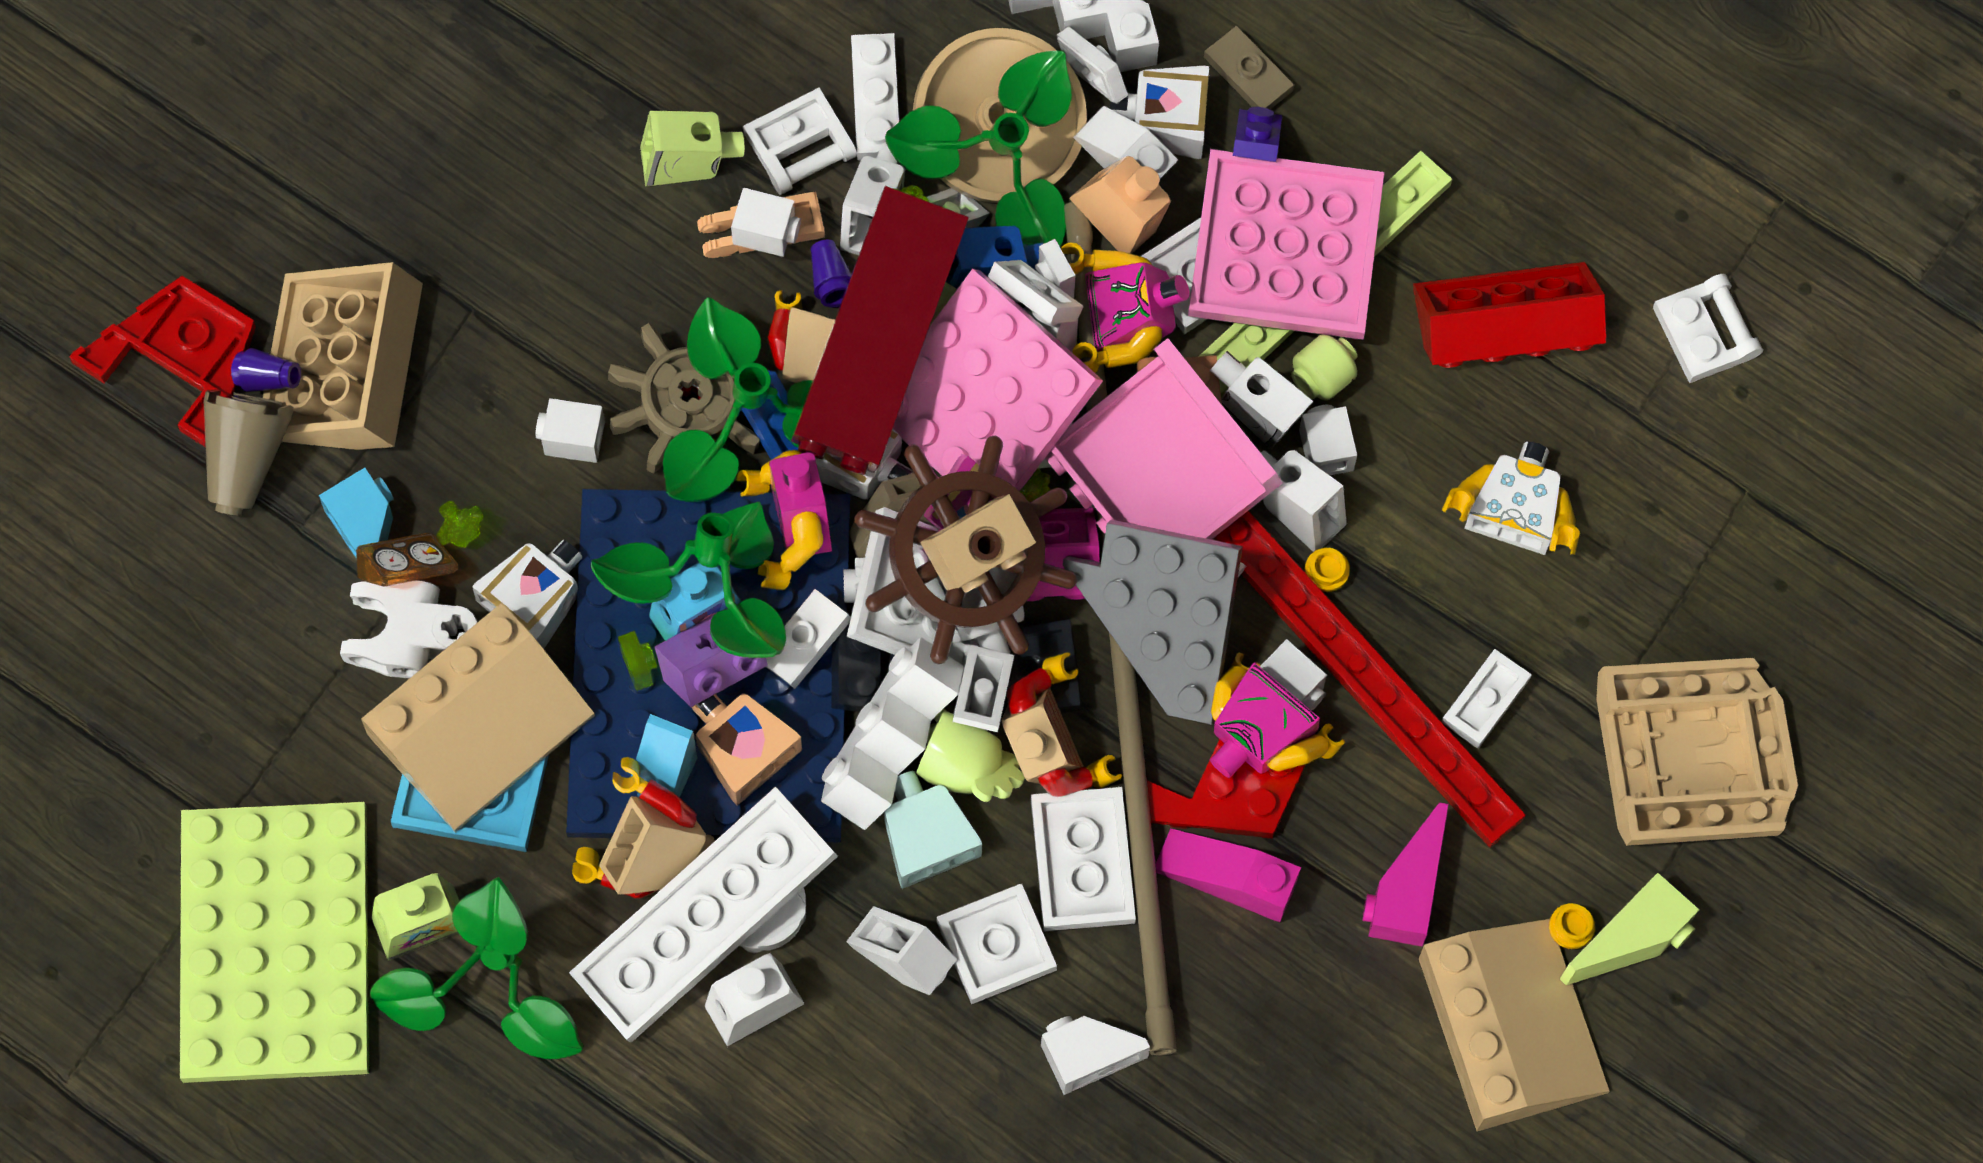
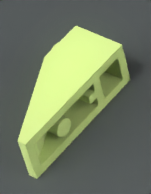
[1560,873,1699,985]

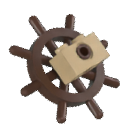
[855,436,1078,664]

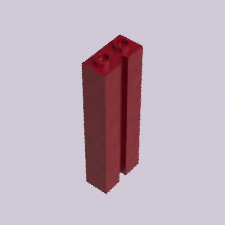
[790,186,969,475]

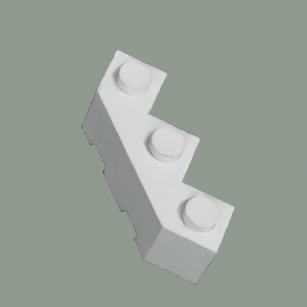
[1008,0,1159,72]
[821,637,964,830]

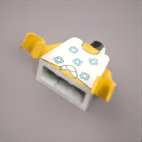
[1442,442,1580,555]

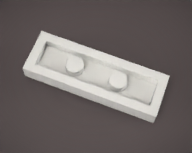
[851,33,899,160]

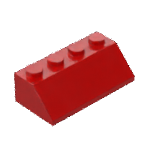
[1413,262,1606,368]

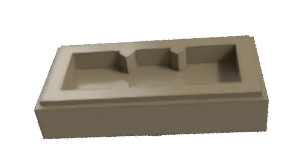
[1204,26,1294,110]

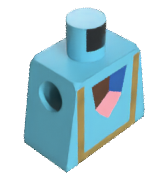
[649,562,742,641]

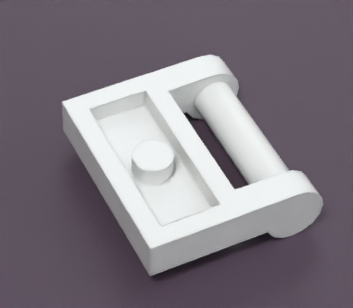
[743,88,857,195]
[1653,274,1763,383]

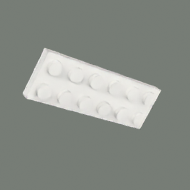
[569,787,838,1043]

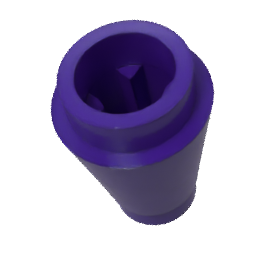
[810,239,852,307]
[231,348,301,392]

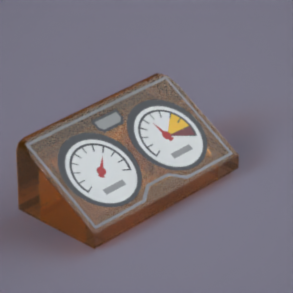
[356,533,458,587]

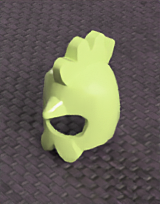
[916,709,1024,802]

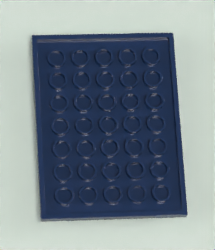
[566,489,850,843]

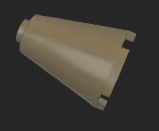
[204,390,294,516]

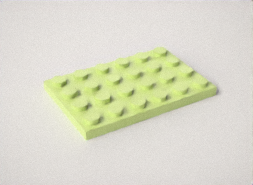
[180,802,369,1083]

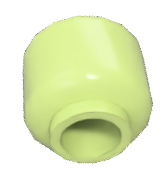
[1291,334,1358,400]

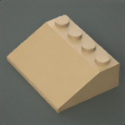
[262,262,423,450]
[361,603,595,833]
[1419,919,1609,1132]

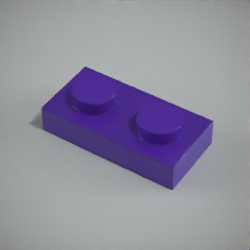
[1233,107,1282,162]

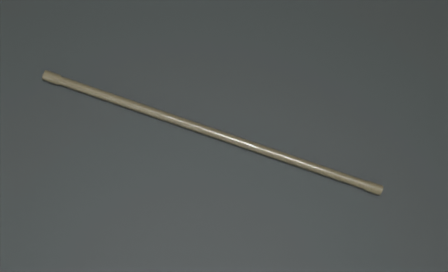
[1064,202,1177,1055]

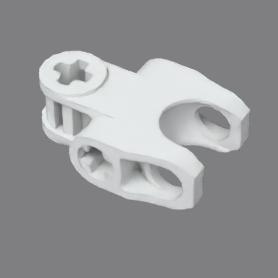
[340,578,477,678]

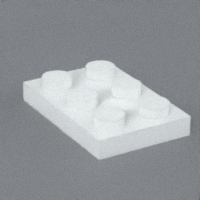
[1031,787,1136,931]

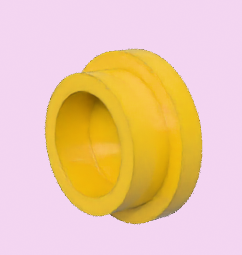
[1305,548,1350,592]
[1549,903,1595,949]

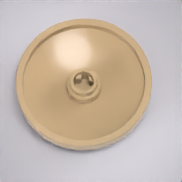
[913,28,1087,203]

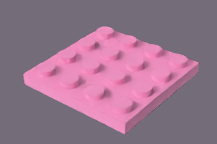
[1188,149,1384,340]
[893,269,1103,491]

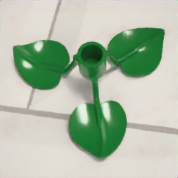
[885,51,1072,247]
[663,297,813,502]
[591,502,786,658]
[370,877,584,1059]

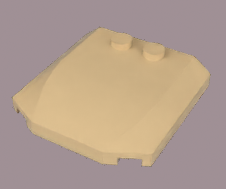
[1596,658,1798,846]

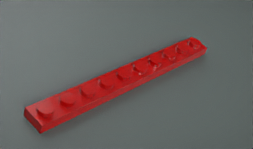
[1211,511,1526,848]

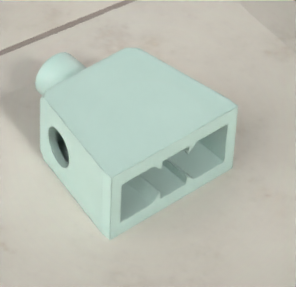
[884,771,982,889]

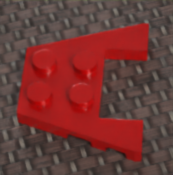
[69,276,256,447]
[1147,739,1306,838]

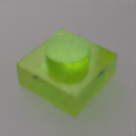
[618,631,657,691]

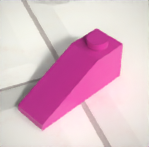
[1362,802,1448,947]
[1155,829,1301,923]

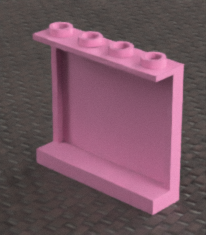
[1045,338,1283,540]

